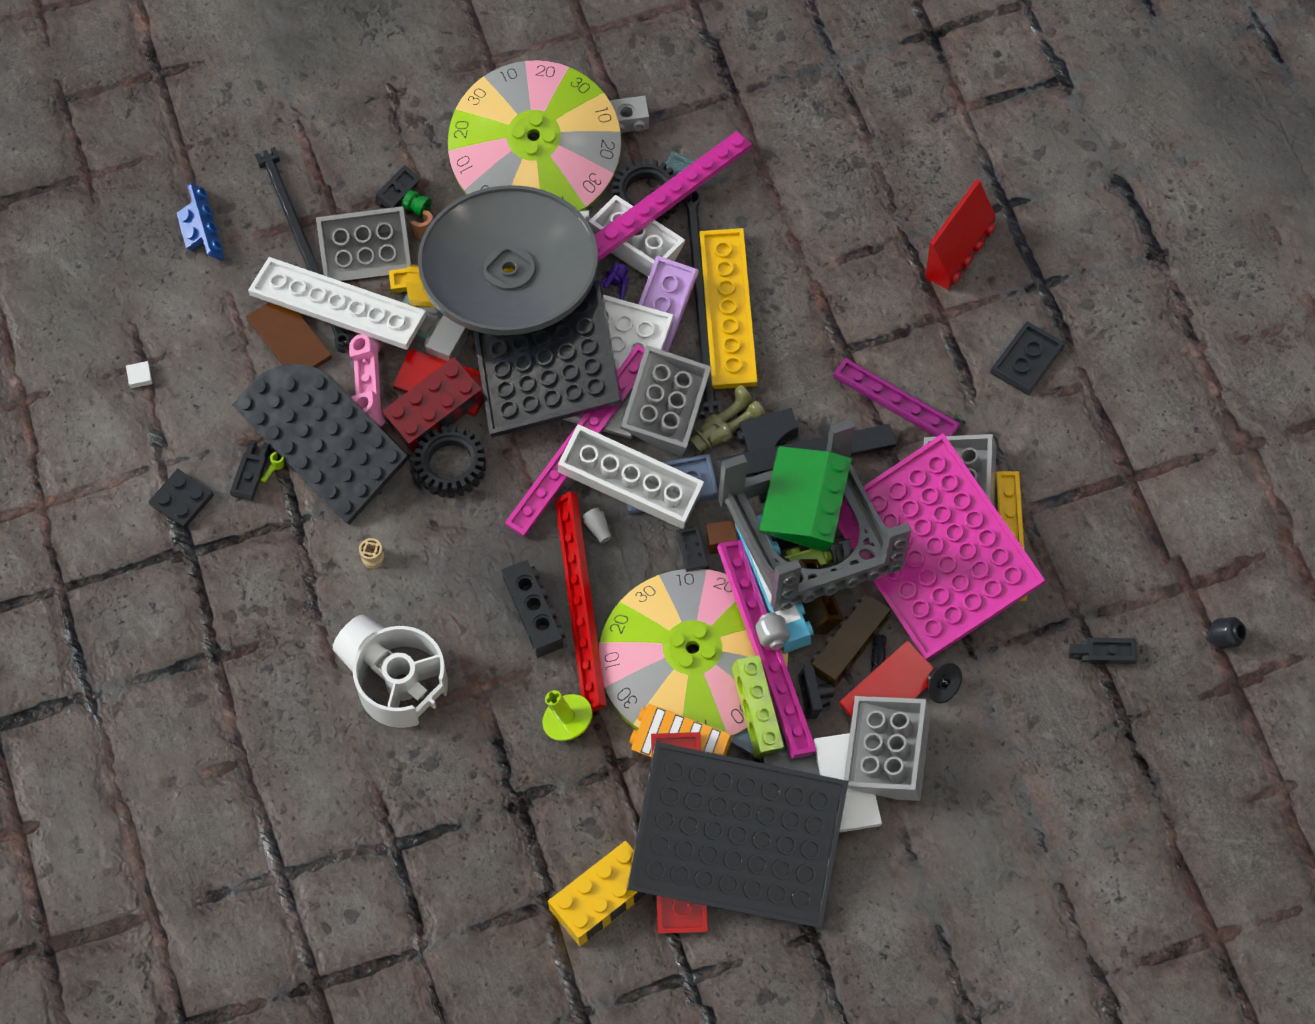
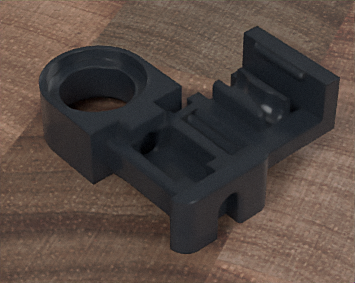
[830,539,854,566]

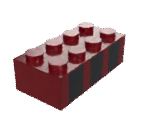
[382,357,484,453]

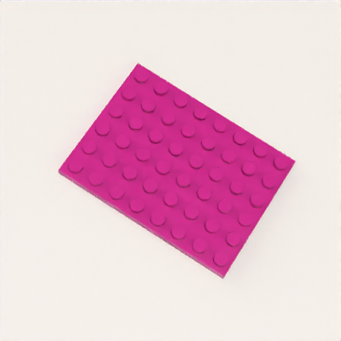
[837,433,1046,661]

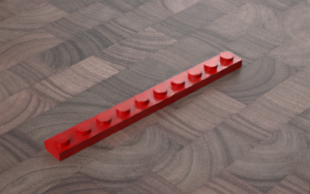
[555,491,607,713]

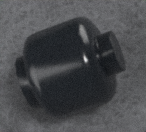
[1209,617,1247,649]

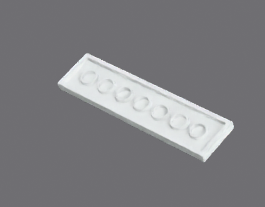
[248,257,427,350]

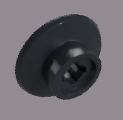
[927,663,962,704]

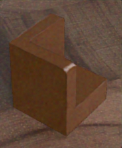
[706,520,737,555]

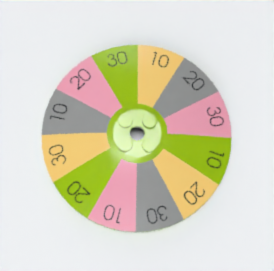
[448,60,621,212]
[599,569,788,736]

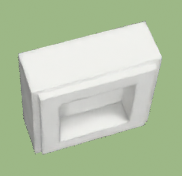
[126,361,152,389]

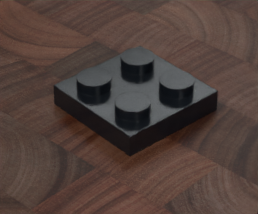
[148,468,214,529]

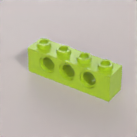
[731,655,784,759]

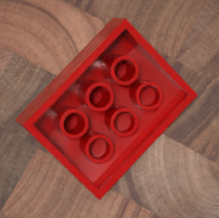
[926,179,996,290]

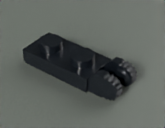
[230,440,271,501]

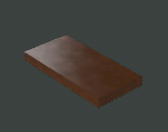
[246,302,332,368]

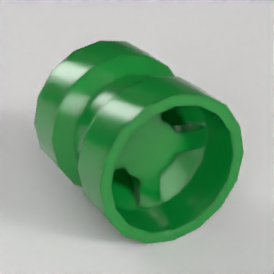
[402,189,432,218]

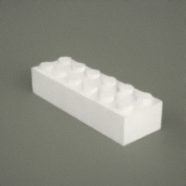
[558,424,704,529]

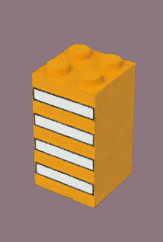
[629,703,734,757]

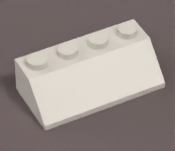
[588,195,685,277]

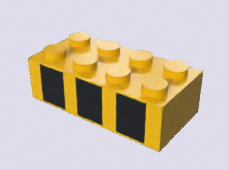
[548,841,647,947]

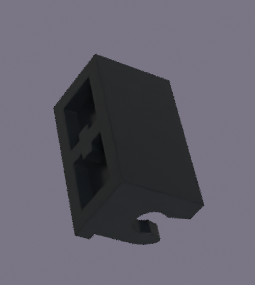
[375,165,421,208]

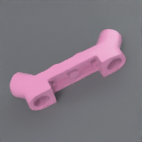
[349,334,386,427]

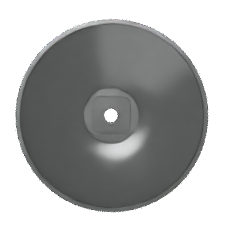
[418,185,598,335]

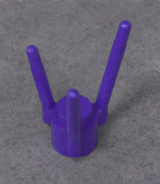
[600,262,629,300]

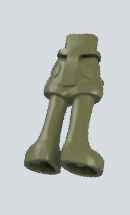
[689,385,766,453]

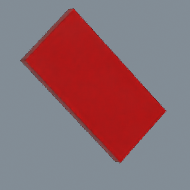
[392,349,483,417]
[838,640,934,718]

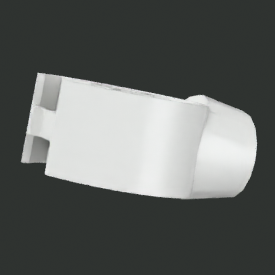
[333,615,448,728]

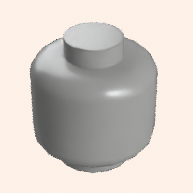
[756,612,790,650]

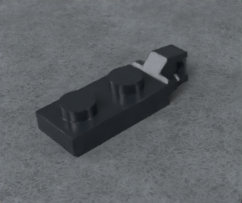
[1068,638,1137,664]

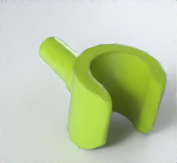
[260,452,284,484]

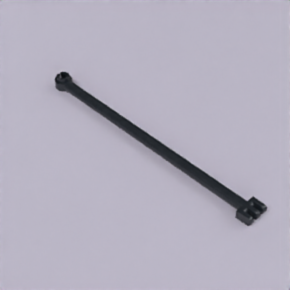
[255,147,352,353]
[683,191,723,418]

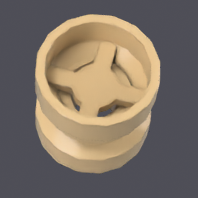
[359,538,385,569]

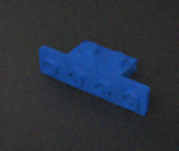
[176,183,224,261]

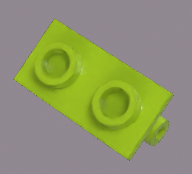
[782,547,832,565]

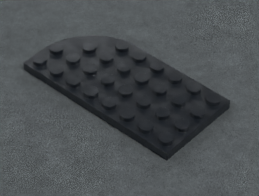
[232,364,410,525]

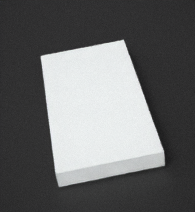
[813,733,882,833]

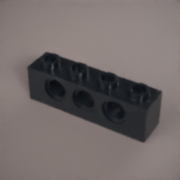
[501,560,566,658]

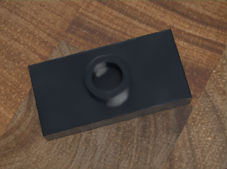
[676,525,709,572]

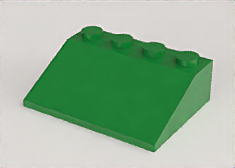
[758,446,851,552]

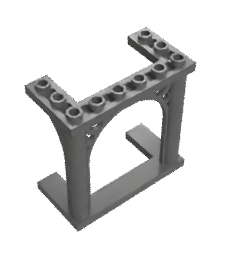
[718,419,912,612]

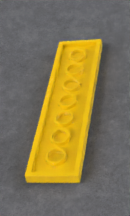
[700,228,757,389]

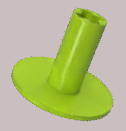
[542,690,592,741]

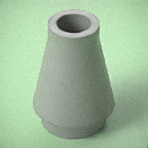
[583,508,612,544]

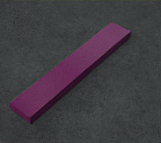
[833,358,961,437]

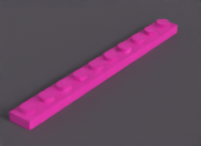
[594,131,752,262]
[505,344,645,537]
[717,540,817,759]

